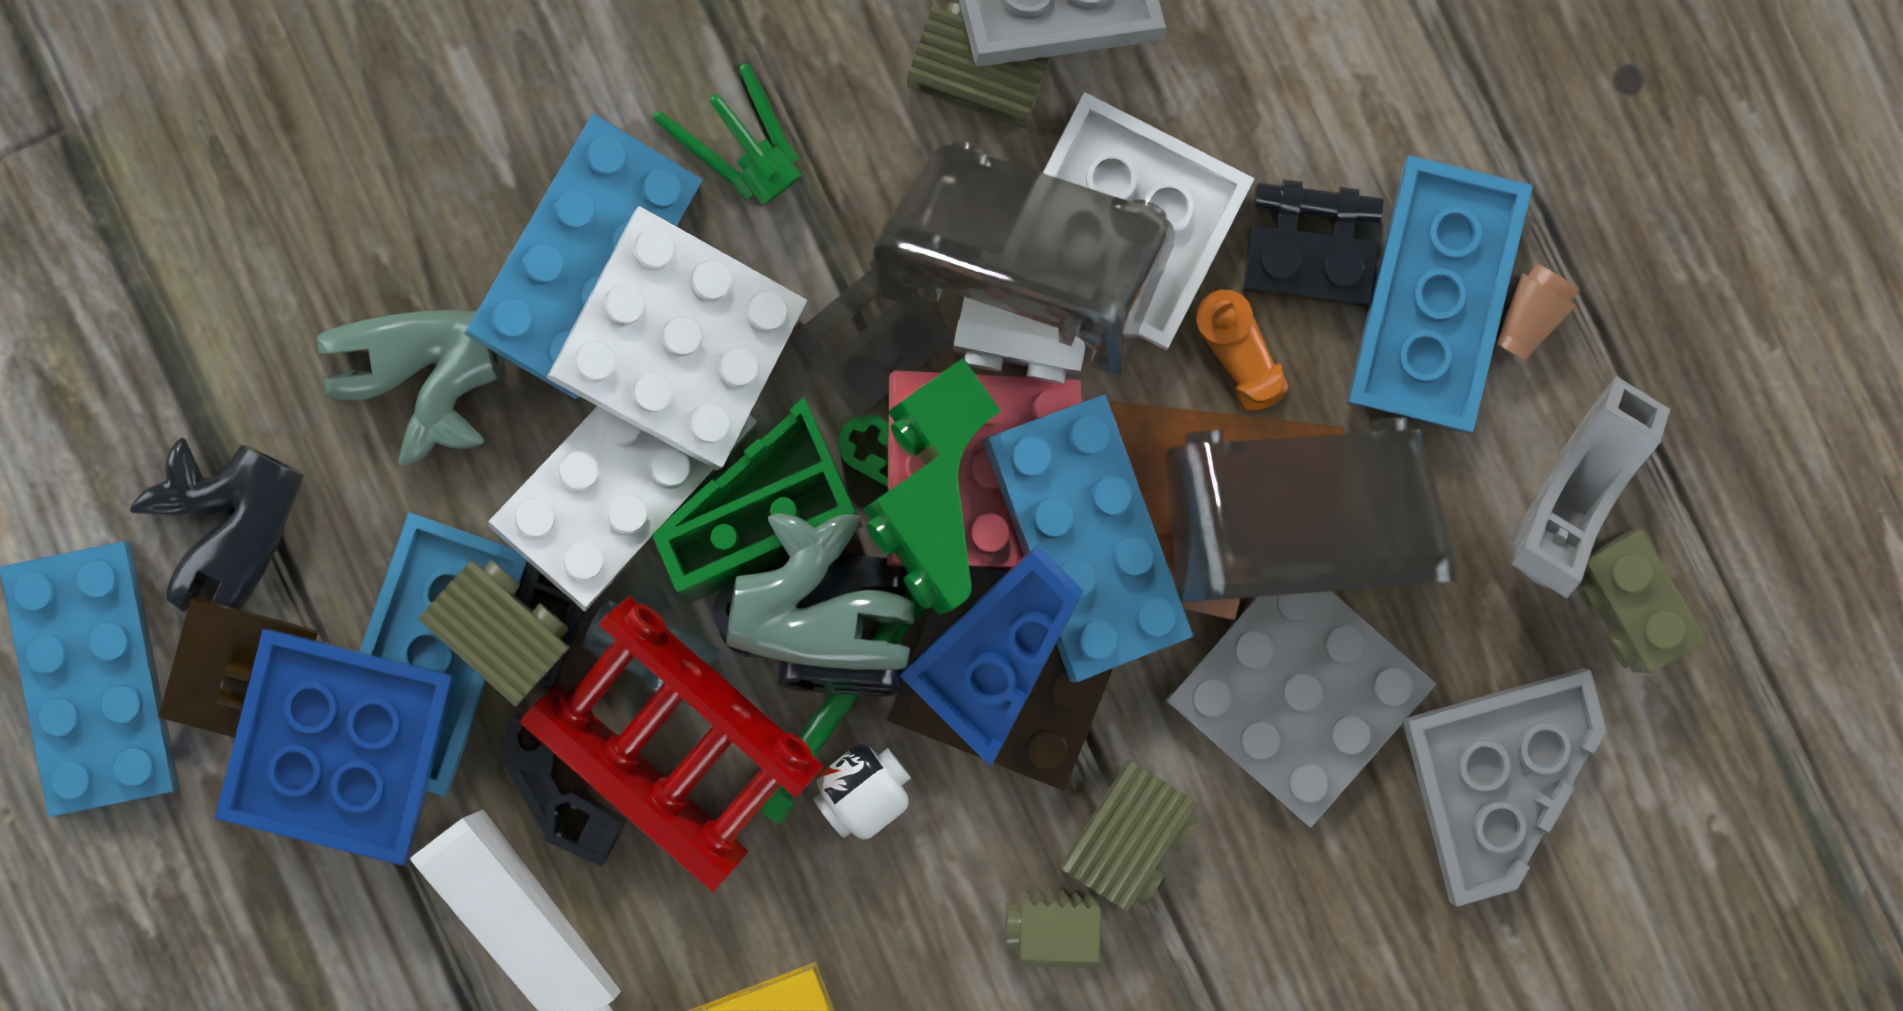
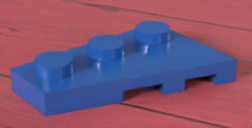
[900,544,1084,767]

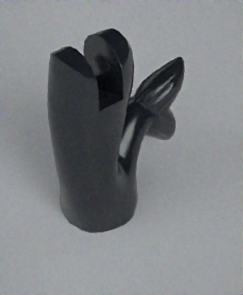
[130,438,304,612]

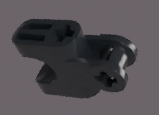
[713,555,909,696]

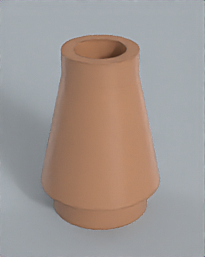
[1495,263,1580,362]

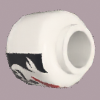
[813,744,911,839]

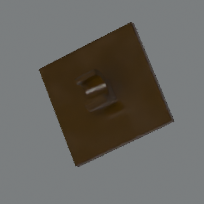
[158,597,319,738]

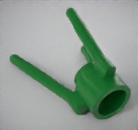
[653,63,802,206]

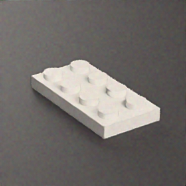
[488,406,757,611]

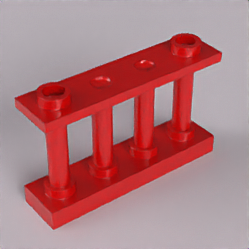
[519,596,824,893]

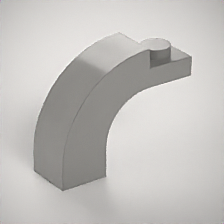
[1511,376,1671,598]

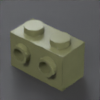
[1576,529,1707,674]

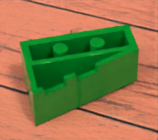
[652,397,863,604]

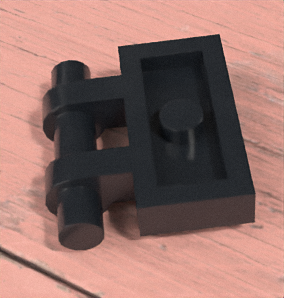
[1242,179,1384,306]

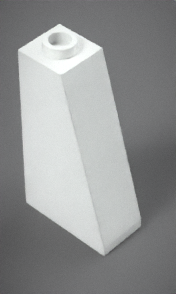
[410,809,621,1011]

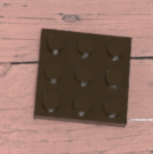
[887,568,1113,791]

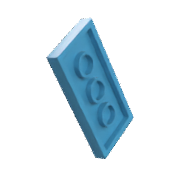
[464,113,703,399]
[1346,155,1533,434]
[982,394,1193,682]
[359,512,530,797]
[0,541,180,817]

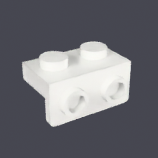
[953,290,1089,384]

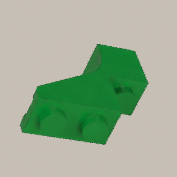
[864,358,1001,615]

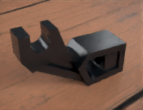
[499,714,627,866]

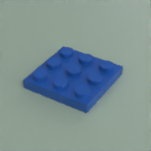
[214,629,456,866]

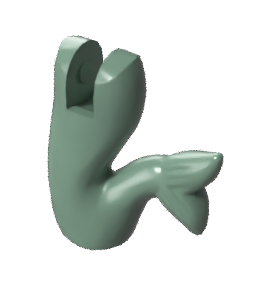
[317,310,504,466]
[726,514,914,670]

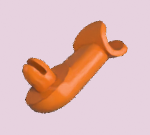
[1196,290,1289,412]

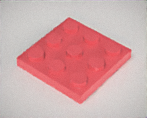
[887,370,1081,570]

